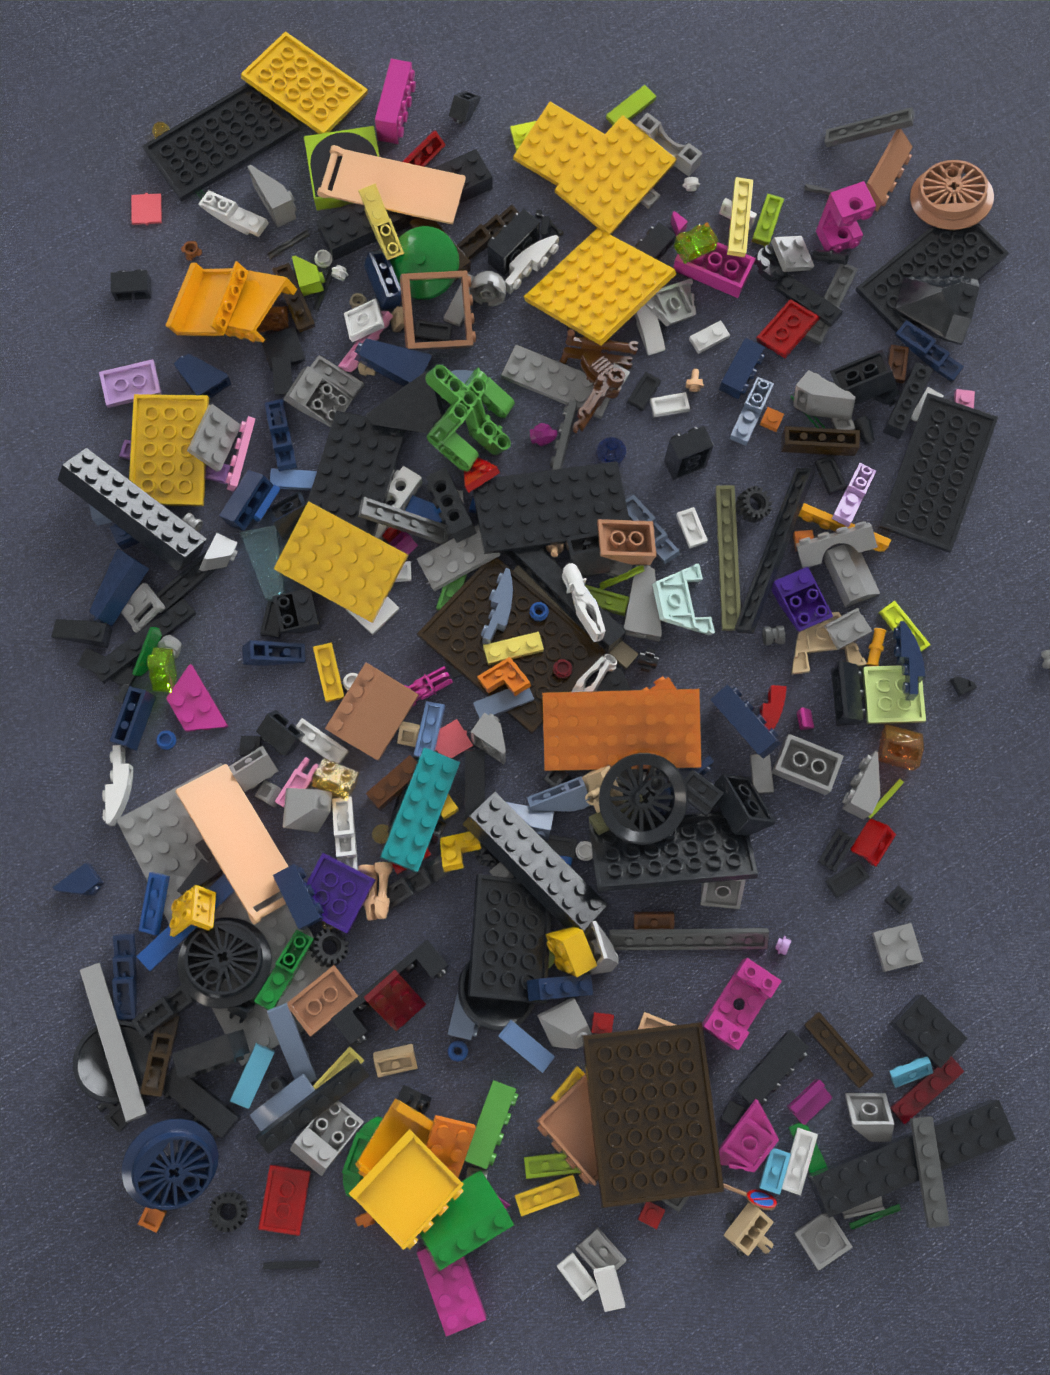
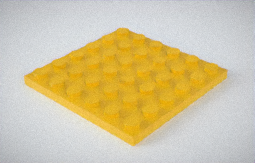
[524,228,676,346]

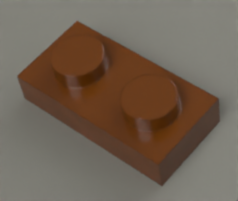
[888,344,909,383]
[634,911,674,929]

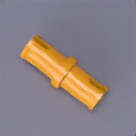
[866,628,886,666]

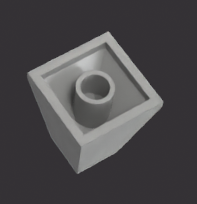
[283,788,332,833]
[584,921,619,975]
[537,997,592,1049]
[845,1093,894,1142]

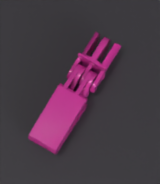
[404,666,453,707]

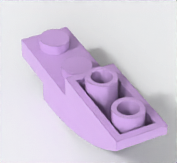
[832,463,876,527]

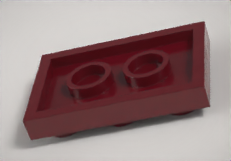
[364,970,426,1031]

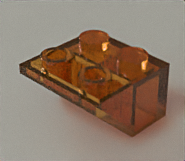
[878,724,924,771]

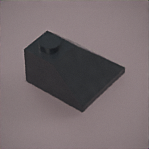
[268,491,307,540]

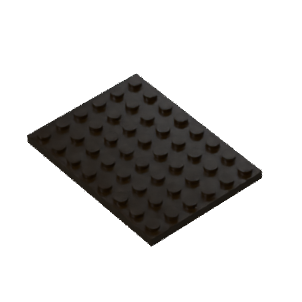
[417,557,606,734]
[582,1022,724,1208]

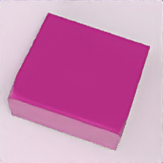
[670,212,688,239]
[797,708,814,730]

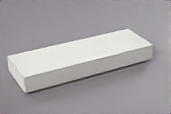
[296,718,349,767]
[782,1127,818,1195]

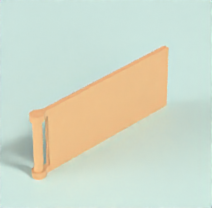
[317,145,466,224]
[175,764,288,925]

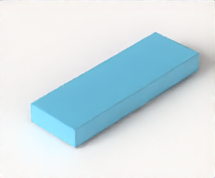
[230,1043,275,1109]

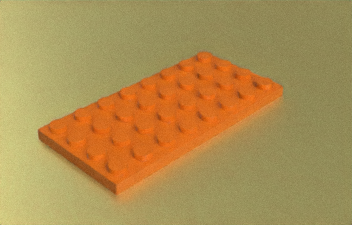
[543,689,701,771]

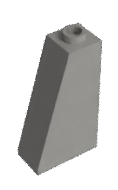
[624,565,662,642]

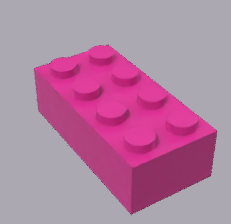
[375,59,416,144]
[673,230,756,298]
[417,1246,486,1336]

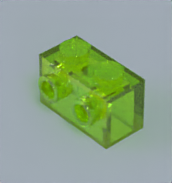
[674,222,718,264]
[147,647,177,693]

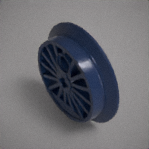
[121,1119,218,1210]

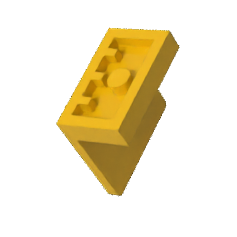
[169,885,216,937]

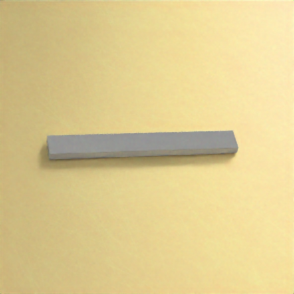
[80,963,147,1123]

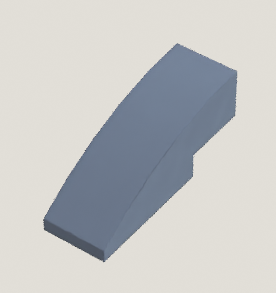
[250,1074,315,1131]

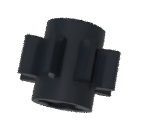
[637,648,659,673]

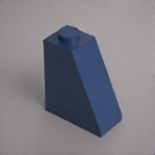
[173,354,231,399]

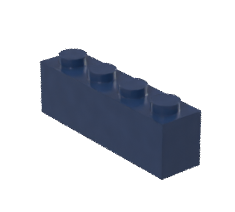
[710,684,781,759]

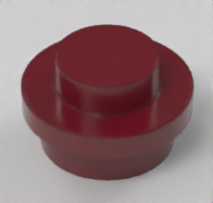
[553,659,572,679]

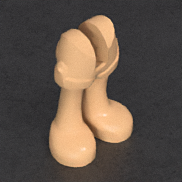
[358,862,393,921]

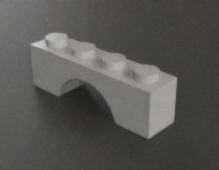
[636,113,703,177]
[796,521,877,568]

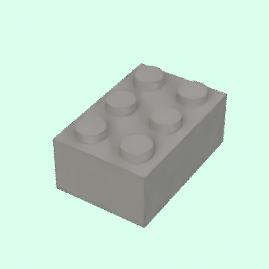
[772,734,844,795]

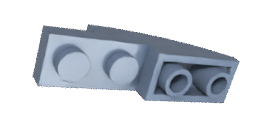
[729,377,774,446]
[481,568,513,645]

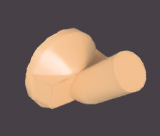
[686,369,704,392]
[546,543,564,557]

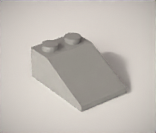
[248,165,297,228]

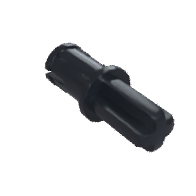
[812,250,849,265]

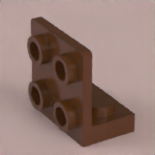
[256,306,289,333]

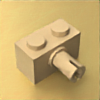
[582,765,625,813]
[723,1202,774,1256]

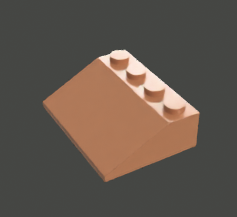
[325,663,419,761]

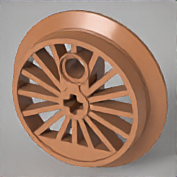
[910,160,994,230]

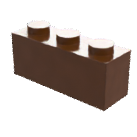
[366,755,417,811]

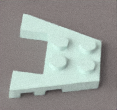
[652,564,715,635]

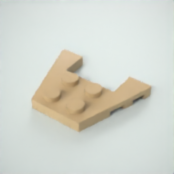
[791,612,866,675]

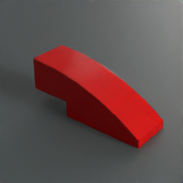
[760,685,787,730]

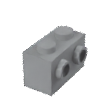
[229,746,278,792]

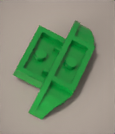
[342,1116,383,1198]

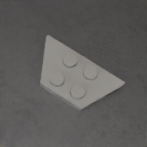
[645,278,696,326]

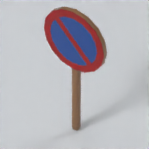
[723,1183,777,1210]

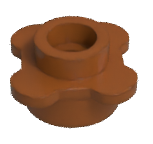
[181,241,202,261]

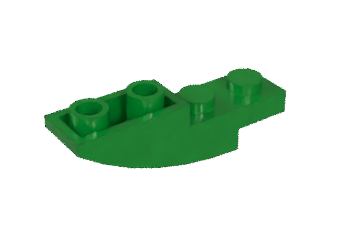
[254,929,314,1010]

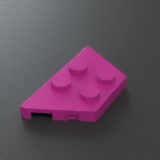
[166,664,229,732]
[719,1099,779,1172]

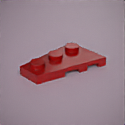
[464,457,500,493]

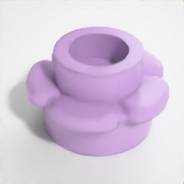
[775,936,791,955]

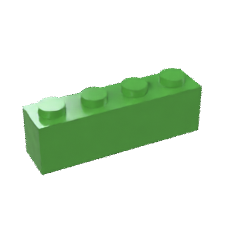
[465,1080,519,1169]

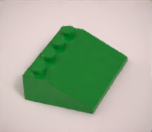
[419,1170,514,1272]

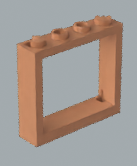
[400,271,476,351]

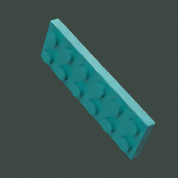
[380,747,460,872]

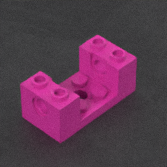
[816,181,876,253]
[702,958,781,1050]

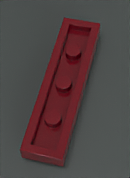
[890,1056,964,1124]

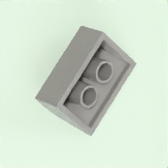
[822,544,880,608]
[471,713,506,765]

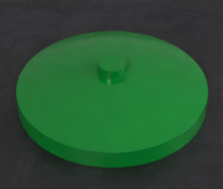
[390,226,459,300]

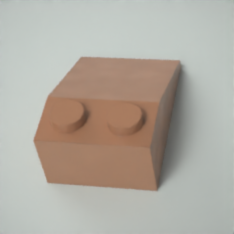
[597,519,656,565]

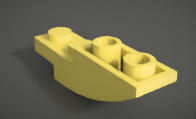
[358,183,404,260]

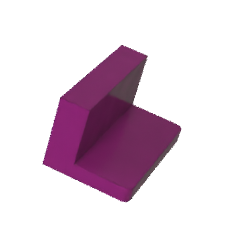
[786,1079,832,1125]

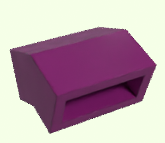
[389,531,418,554]

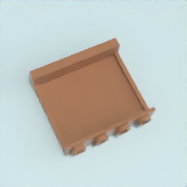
[536,1073,598,1186]

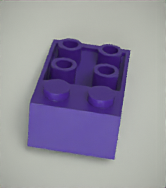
[771,567,833,632]

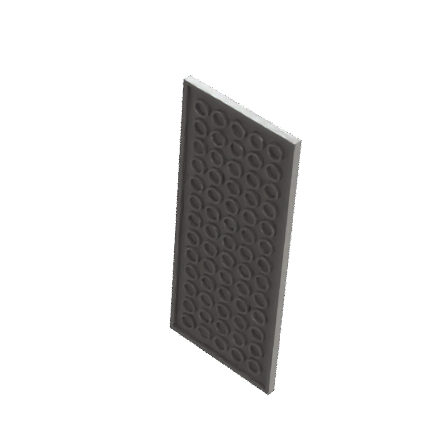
[116,763,329,1066]

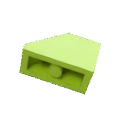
[292,256,325,296]

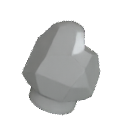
[157,635,182,662]

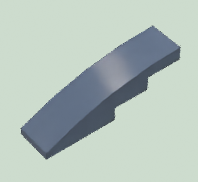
[626,494,680,564]
[267,1003,317,1082]

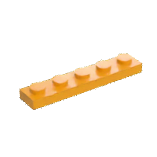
[799,503,891,552]

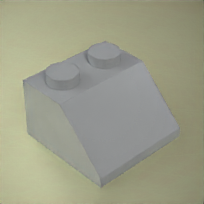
[700,880,746,909]

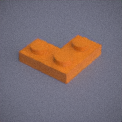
[477,657,531,696]

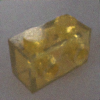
[312,758,359,801]

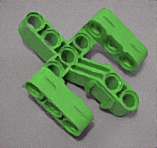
[426,365,515,471]

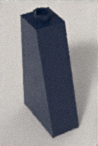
[354,338,432,387]
[89,548,149,626]

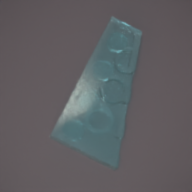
[239,525,285,601]

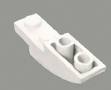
[199,190,269,237]
[505,235,559,294]
[102,745,133,826]

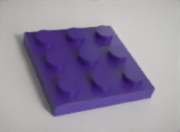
[307,853,376,934]

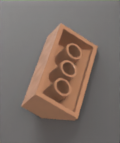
[866,129,912,212]

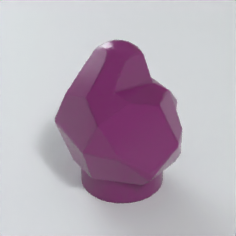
[530,423,557,447]

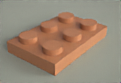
[287,965,358,1037]

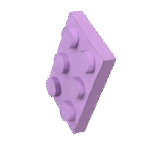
[99,359,162,408]

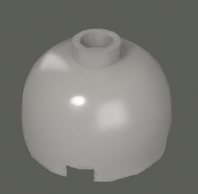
[470,271,506,306]

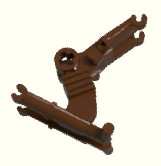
[559,330,638,434]

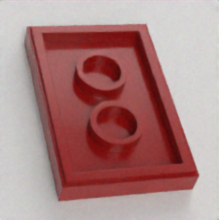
[756,299,819,358]
[258,1165,311,1236]

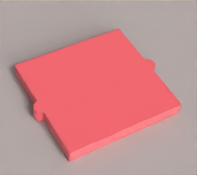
[131,193,162,225]
[435,719,473,759]

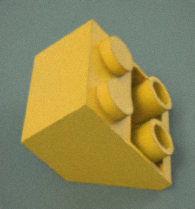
[546,927,597,977]

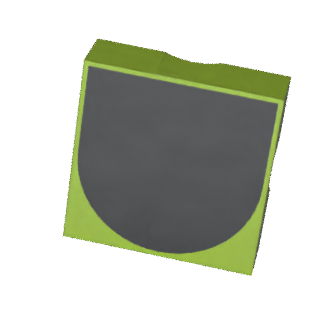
[304,126,379,211]

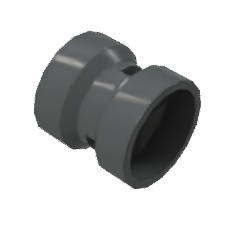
[762,625,785,646]

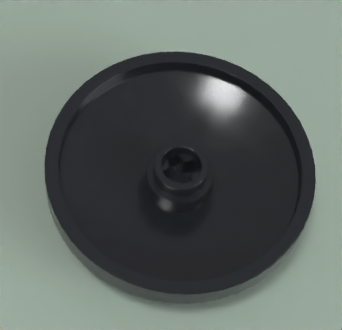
[458,960,535,1031]
[73,1021,153,1104]

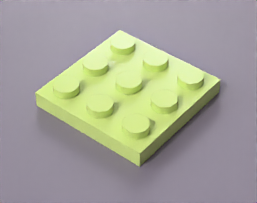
[862,665,926,724]

